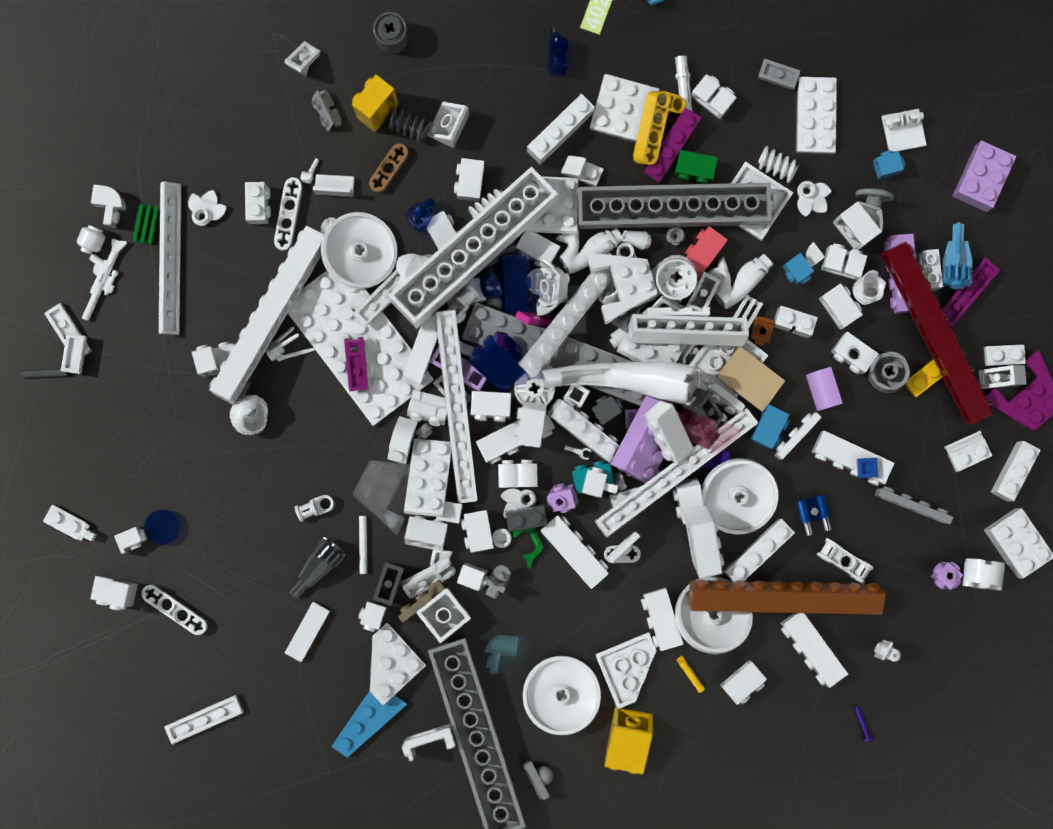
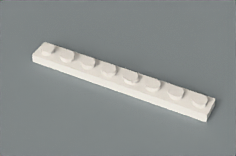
[159,181,181,335]
[519,253,613,377]

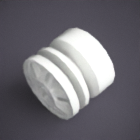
[656,255,697,300]
[514,370,555,407]

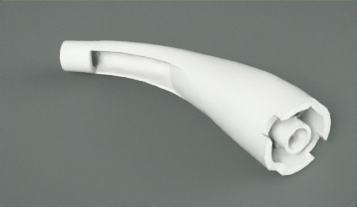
[539,361,700,405]

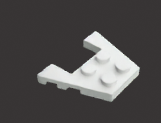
[586,253,657,324]

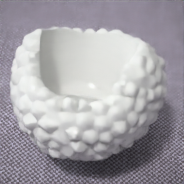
[230,395,268,435]

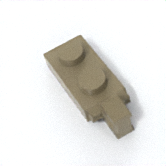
[398,580,446,622]

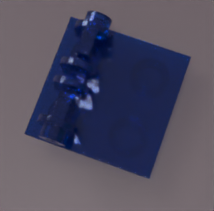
[547,28,569,76]

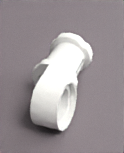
[448,285,480,324]
[295,495,335,522]

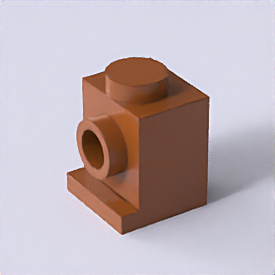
[749,316,775,347]

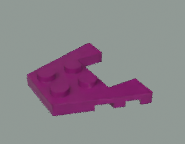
[984,351,1053,431]

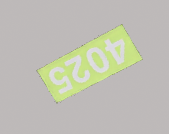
[580,0,612,35]

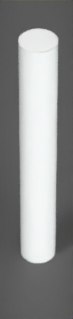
[359,516,367,574]

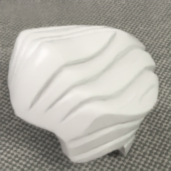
[852,270,886,305]

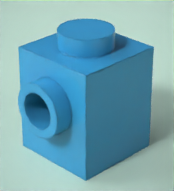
[873,150,905,179]
[783,253,814,285]

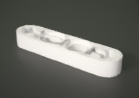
[274,177,302,251]
[142,585,208,635]

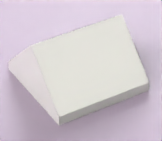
[427,102,469,148]

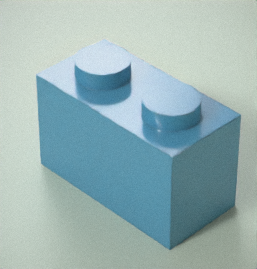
[749,404,790,450]

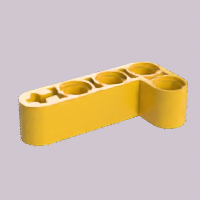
[633,91,686,165]

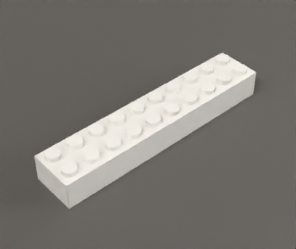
[388,167,558,329]

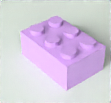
[952,141,1016,212]

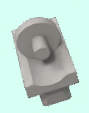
[486,565,511,599]

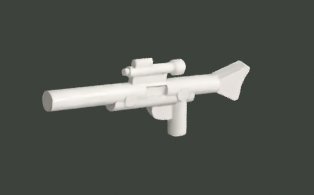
[82,239,127,321]

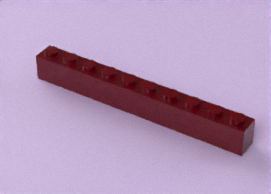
[880,242,993,424]

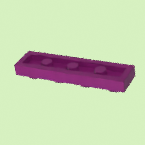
[644,107,701,183]
[941,258,1000,328]

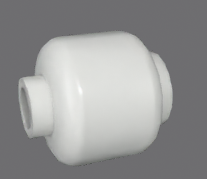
[77,225,105,254]

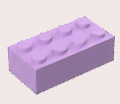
[611,396,685,483]

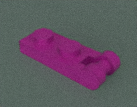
[344,336,369,392]

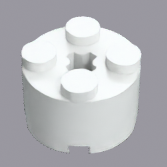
[962,559,1005,591]

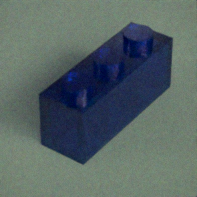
[503,253,532,314]

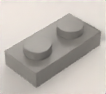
[758,59,800,90]

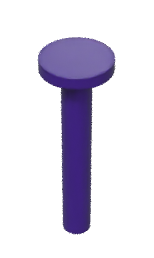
[854,706,875,742]

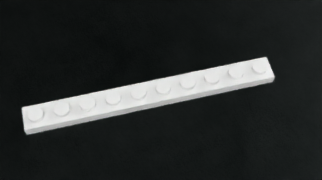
[435,310,477,504]
[595,408,758,537]

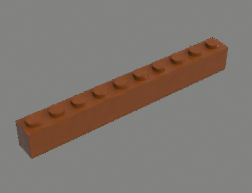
[688,579,886,614]

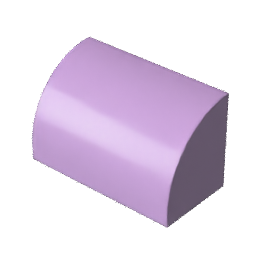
[806,367,842,411]

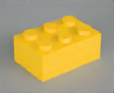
[352,75,399,132]

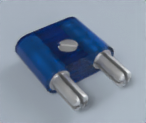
[795,494,831,536]

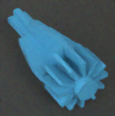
[942,222,972,290]

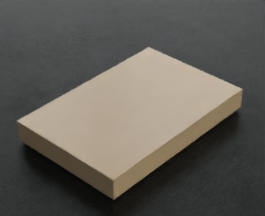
[716,346,785,412]

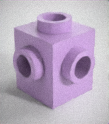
[547,484,579,513]
[930,562,963,590]

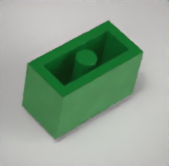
[674,150,718,184]

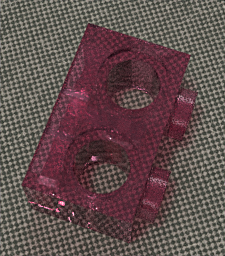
[678,409,720,449]

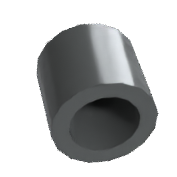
[373,12,409,54]

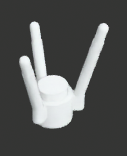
[266,327,315,362]

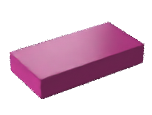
[515,311,553,328]

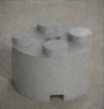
[868,352,910,393]

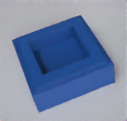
[856,458,878,478]

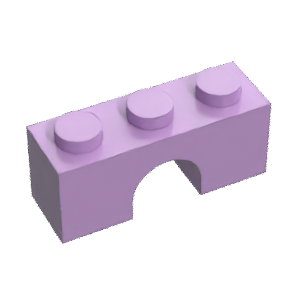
[429,346,491,391]

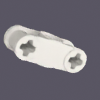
[816,538,874,584]

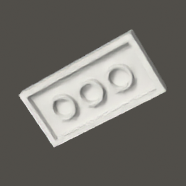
[796,77,837,154]
[404,438,452,517]

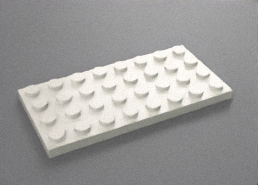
[288,271,434,426]

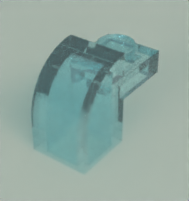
[485,634,518,674]

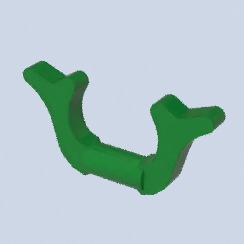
[513,527,543,568]

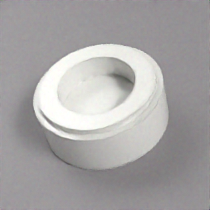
[492,529,511,548]

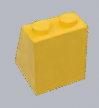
[605,707,653,774]

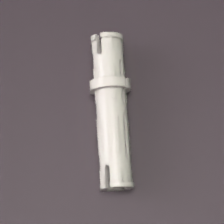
[675,56,693,113]

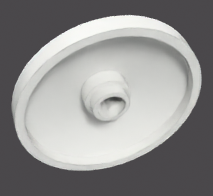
[321,212,397,289]
[701,458,778,534]
[675,576,753,654]
[523,656,601,735]

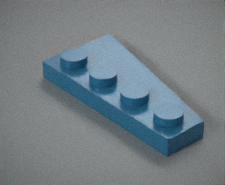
[331,691,408,757]

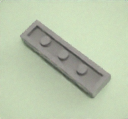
[874,486,953,524]

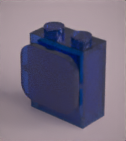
[469,331,526,393]

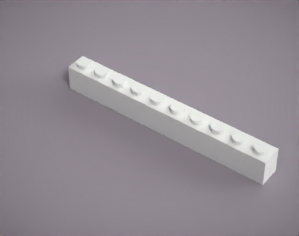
[209,226,324,405]

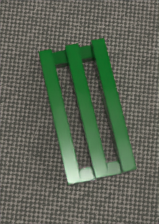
[132,204,160,245]

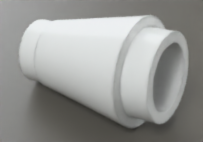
[622,230,651,250]

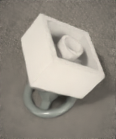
[833,188,894,250]

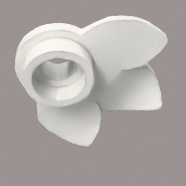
[797,181,831,217]
[188,190,226,226]
[501,488,536,518]

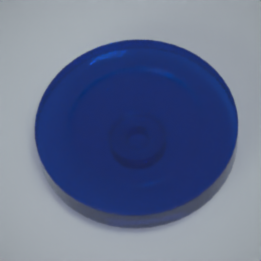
[144,510,180,544]

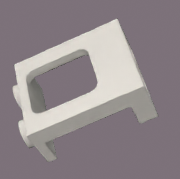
[402,723,457,761]

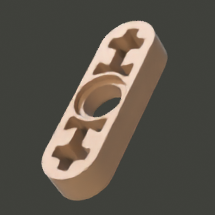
[369,143,408,193]

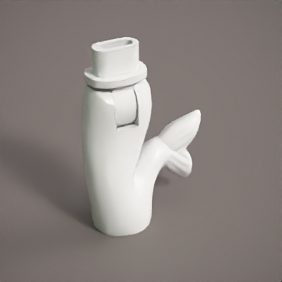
[556,224,622,274]
[708,254,773,309]

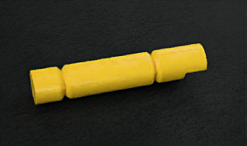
[676,656,705,693]

